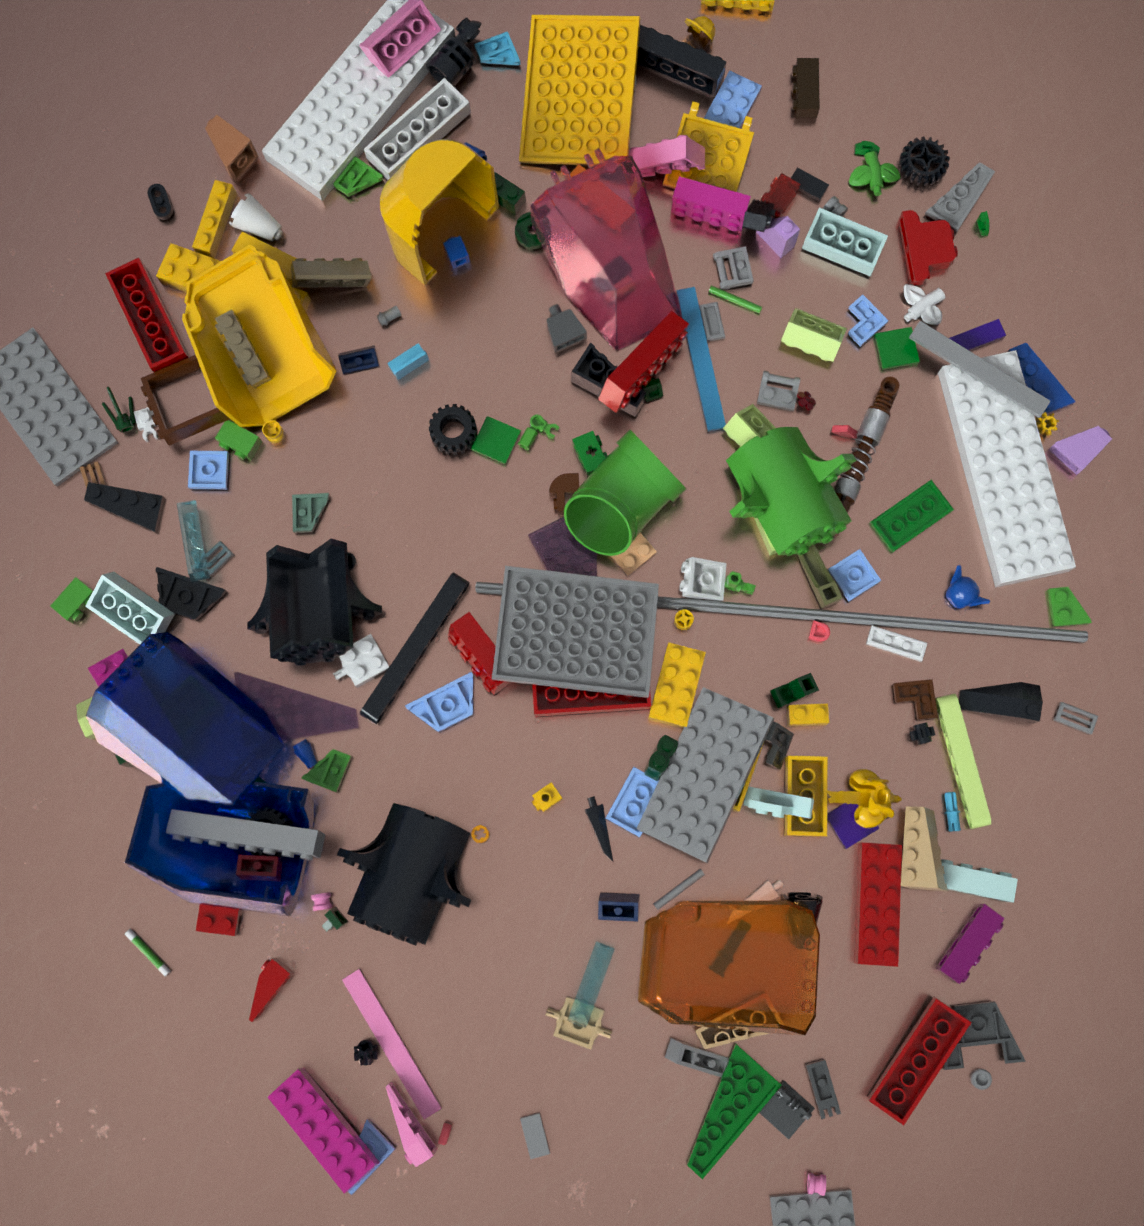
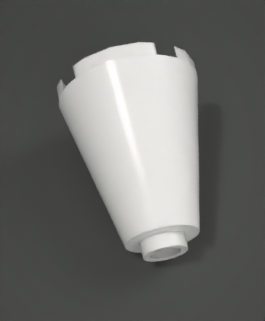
[229,193,283,242]

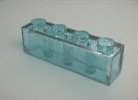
[177,500,211,582]
[567,941,615,1028]

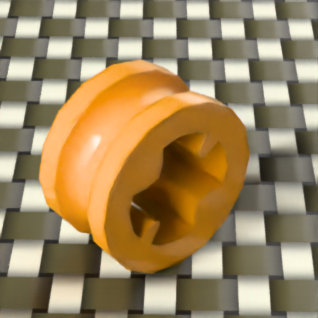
[471,825,489,843]

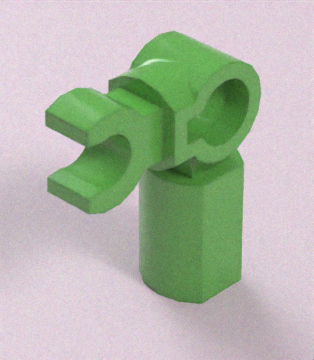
[518,414,560,450]
[724,571,756,595]

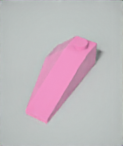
[386,1082,437,1167]

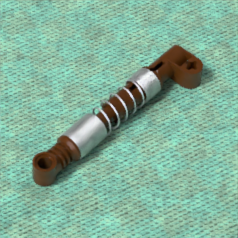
[834,376,900,536]

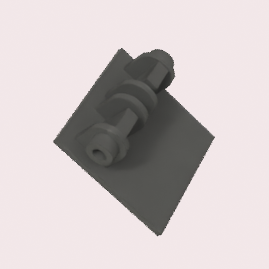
[759,1081,815,1139]

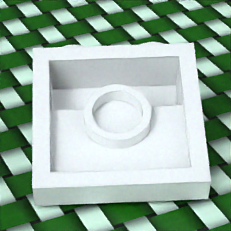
[680,557,727,601]

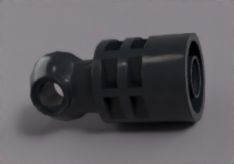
[426,17,482,87]

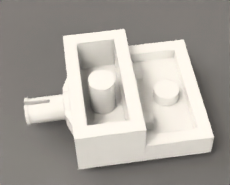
[333,634,389,688]

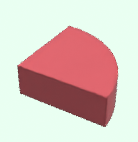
[831,425,858,439]

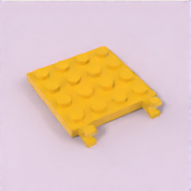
[663,101,754,192]

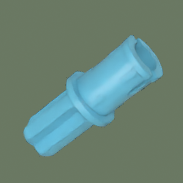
[944,792,961,832]

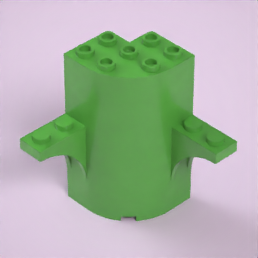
[726,427,856,556]

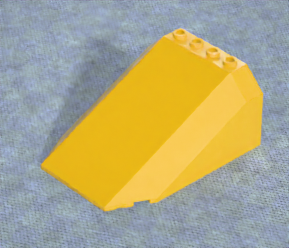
[182,244,336,427]

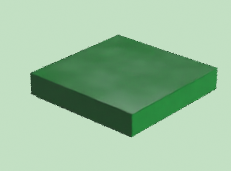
[874,327,920,370]
[471,416,521,465]

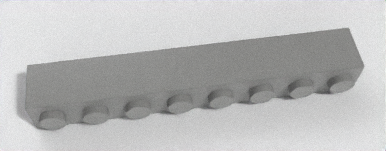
[166,809,325,860]

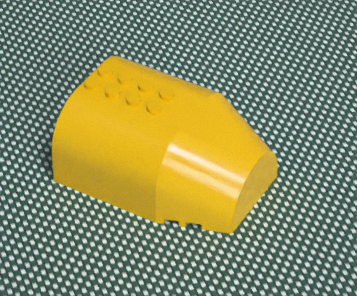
[380,139,499,285]

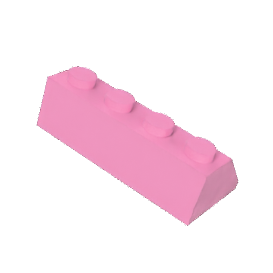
[359,0,441,78]

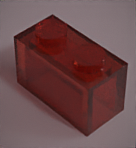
[760,173,800,218]

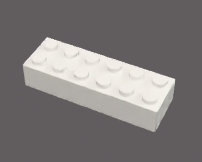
[364,78,471,180]

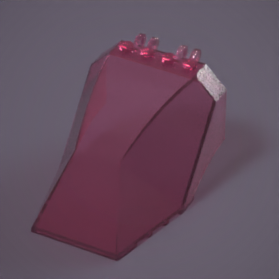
[530,148,682,351]

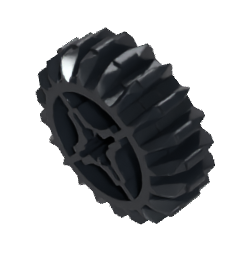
[899,136,950,186]

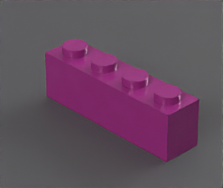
[936,904,1005,984]

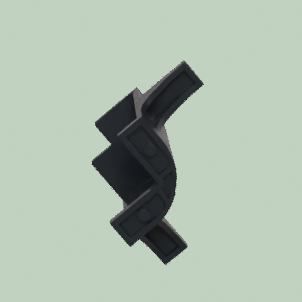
[247,538,382,666]
[337,803,471,946]

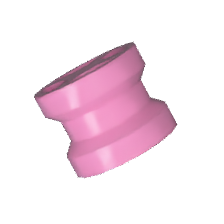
[311,892,333,911]
[807,1173,826,1196]

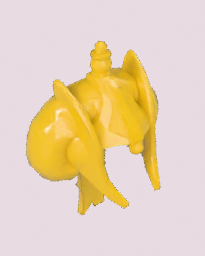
[826,769,902,828]

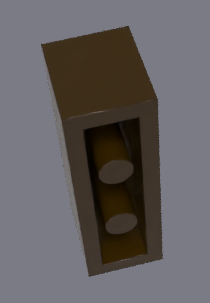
[792,58,820,118]

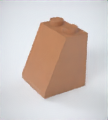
[205,115,258,183]

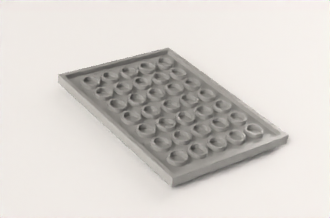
[492,566,659,698]

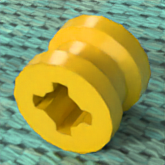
[674,609,694,631]

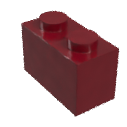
[236,855,283,882]

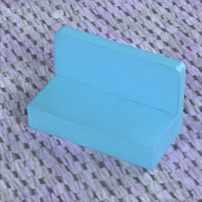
[387,343,429,380]

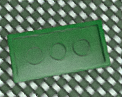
[870,479,954,553]

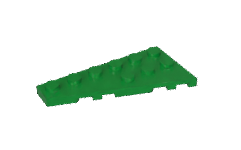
[687,1043,782,1180]

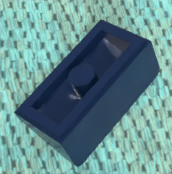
[338,345,379,374]

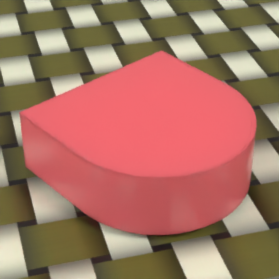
[808,620,830,642]
[438,1122,452,1145]

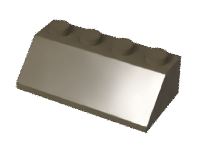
[291,258,371,288]

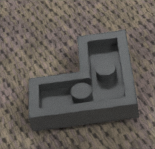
[765,722,794,770]

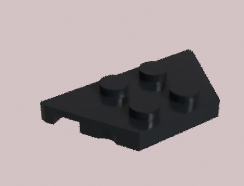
[155,567,226,621]

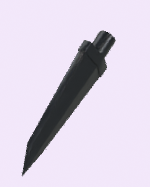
[585,796,613,861]

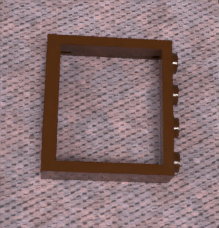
[141,355,230,446]

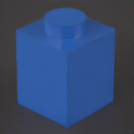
[443,236,470,269]

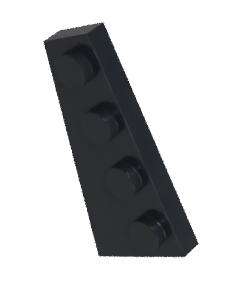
[84,482,164,533]

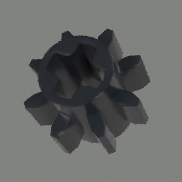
[910,722,936,745]
[354,1040,378,1066]

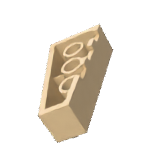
[901,807,948,891]
[694,991,786,1049]

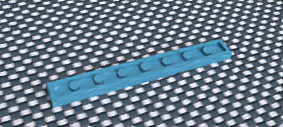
[676,287,726,432]

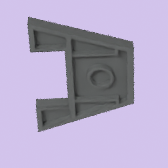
[943,1001,1026,1070]

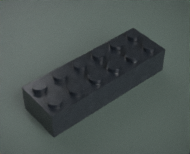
[637,24,727,98]

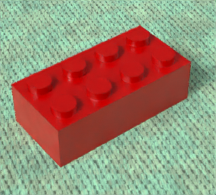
[448,612,512,695]

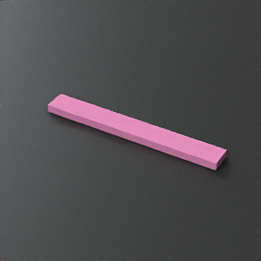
[342,969,442,1120]

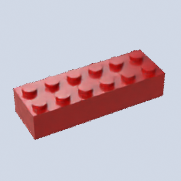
[105,257,189,372]
[598,311,689,413]
[532,684,651,717]
[854,842,902,967]
[868,996,972,1126]

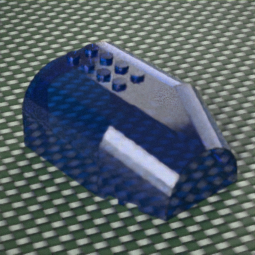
[125,775,314,916]

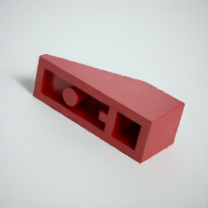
[249,958,294,1022]

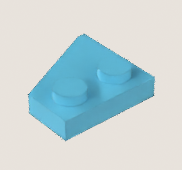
[474,31,521,66]

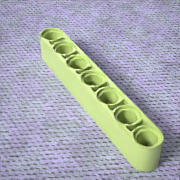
[935,694,991,829]

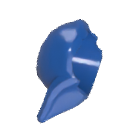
[946,565,990,609]

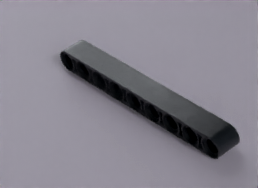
[360,572,470,725]

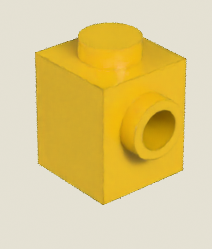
[531,782,563,812]

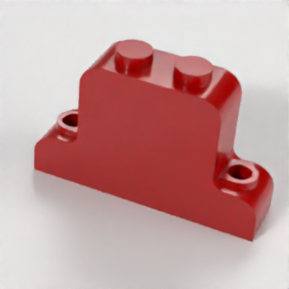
[899,210,958,287]

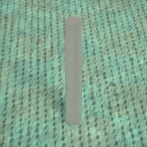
[653,869,705,910]

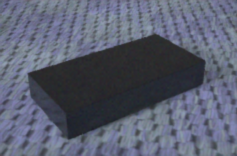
[788,167,829,202]

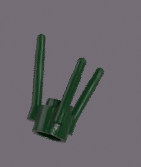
[102,387,136,433]

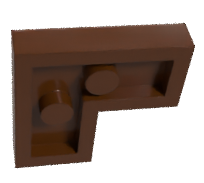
[893,679,938,720]

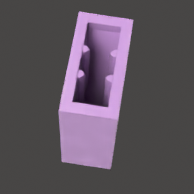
[756,216,800,258]
[1048,426,1113,475]

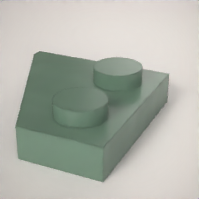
[292,493,330,533]

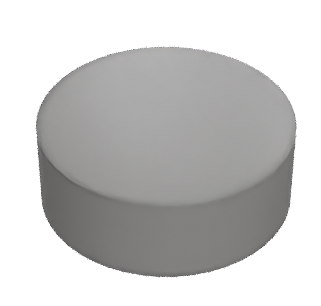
[970,1068,992,1090]

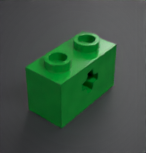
[572,431,608,477]

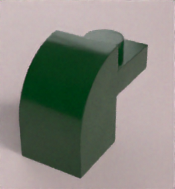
[770,673,819,708]

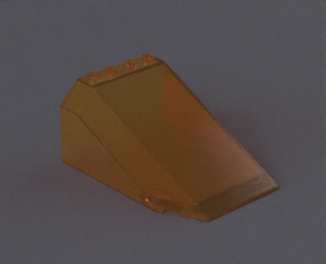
[638,900,820,1035]

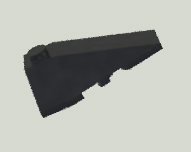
[958,682,1043,724]

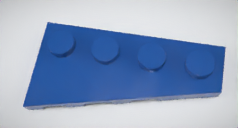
[1008,343,1076,415]

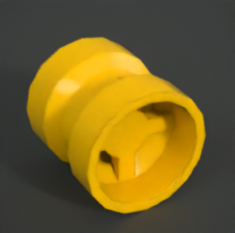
[262,420,284,443]

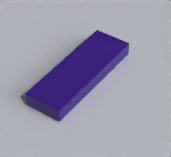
[949,319,1006,351]

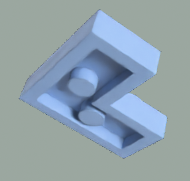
[848,295,889,347]

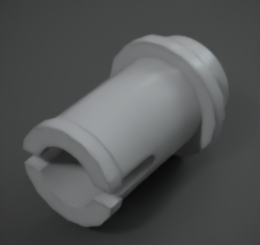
[377,305,402,326]

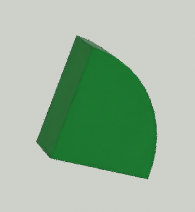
[976,211,990,237]

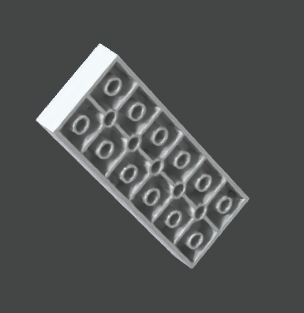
[262,0,456,201]
[938,350,1076,588]

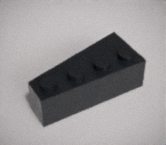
[571,342,646,417]

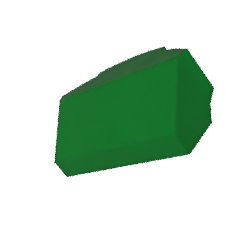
[855,141,880,155]

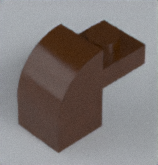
[549,473,579,515]

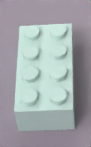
[802,208,888,276]
[85,572,174,649]

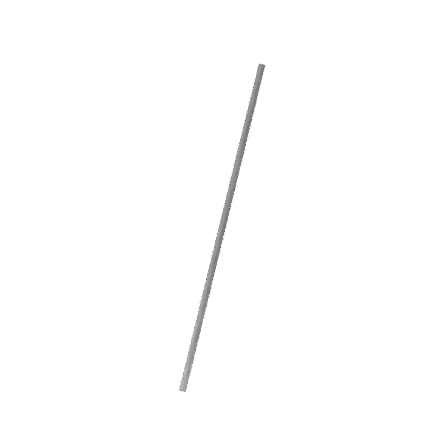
[475,582,1088,642]

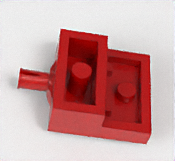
[196,879,244,936]

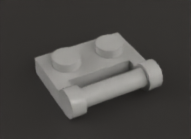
[713,246,754,290]
[757,371,800,411]

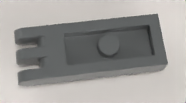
[805,1059,841,1120]

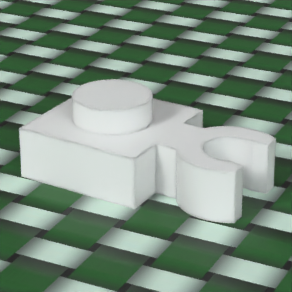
[134,408,159,442]

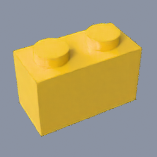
[786,703,829,727]

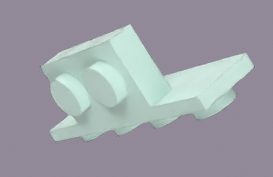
[744,786,814,819]

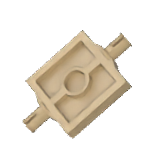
[546,997,612,1049]

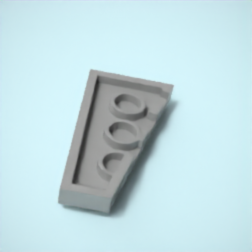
[925,162,995,233]

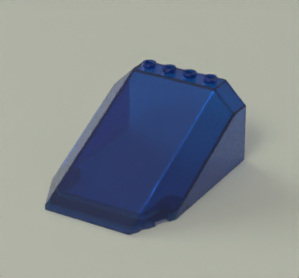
[86,632,285,805]

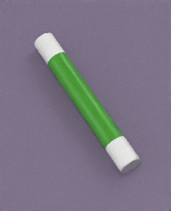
[125,929,171,977]

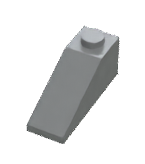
[665,1038,729,1077]

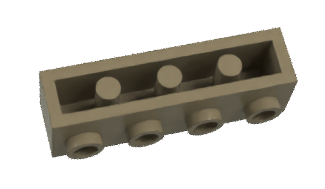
[215,309,272,388]

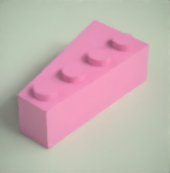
[623,135,705,178]

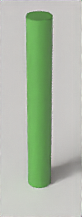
[709,285,762,314]

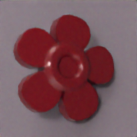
[797,391,816,411]

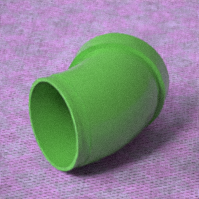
[564,430,687,556]

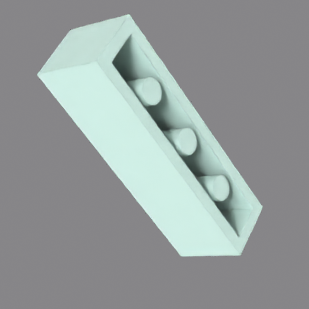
[941,859,1018,903]

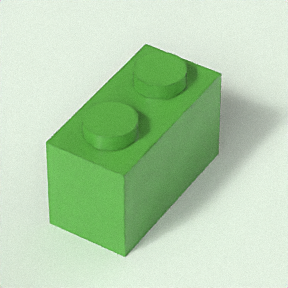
[215,420,262,460]
[50,577,94,623]

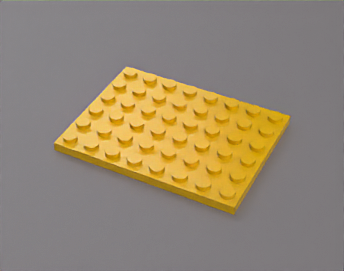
[519,15,641,167]

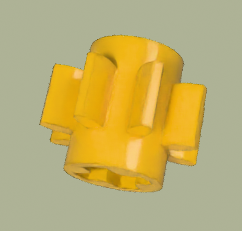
[1035,412,1059,436]

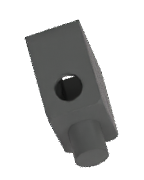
[546,304,587,353]

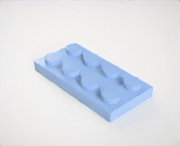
[704,71,762,128]

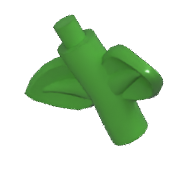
[849,151,901,196]

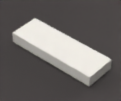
[866,625,928,662]

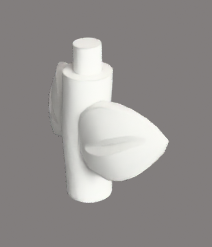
[904,284,946,325]

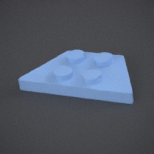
[405,672,473,732]

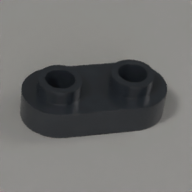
[147,184,173,220]

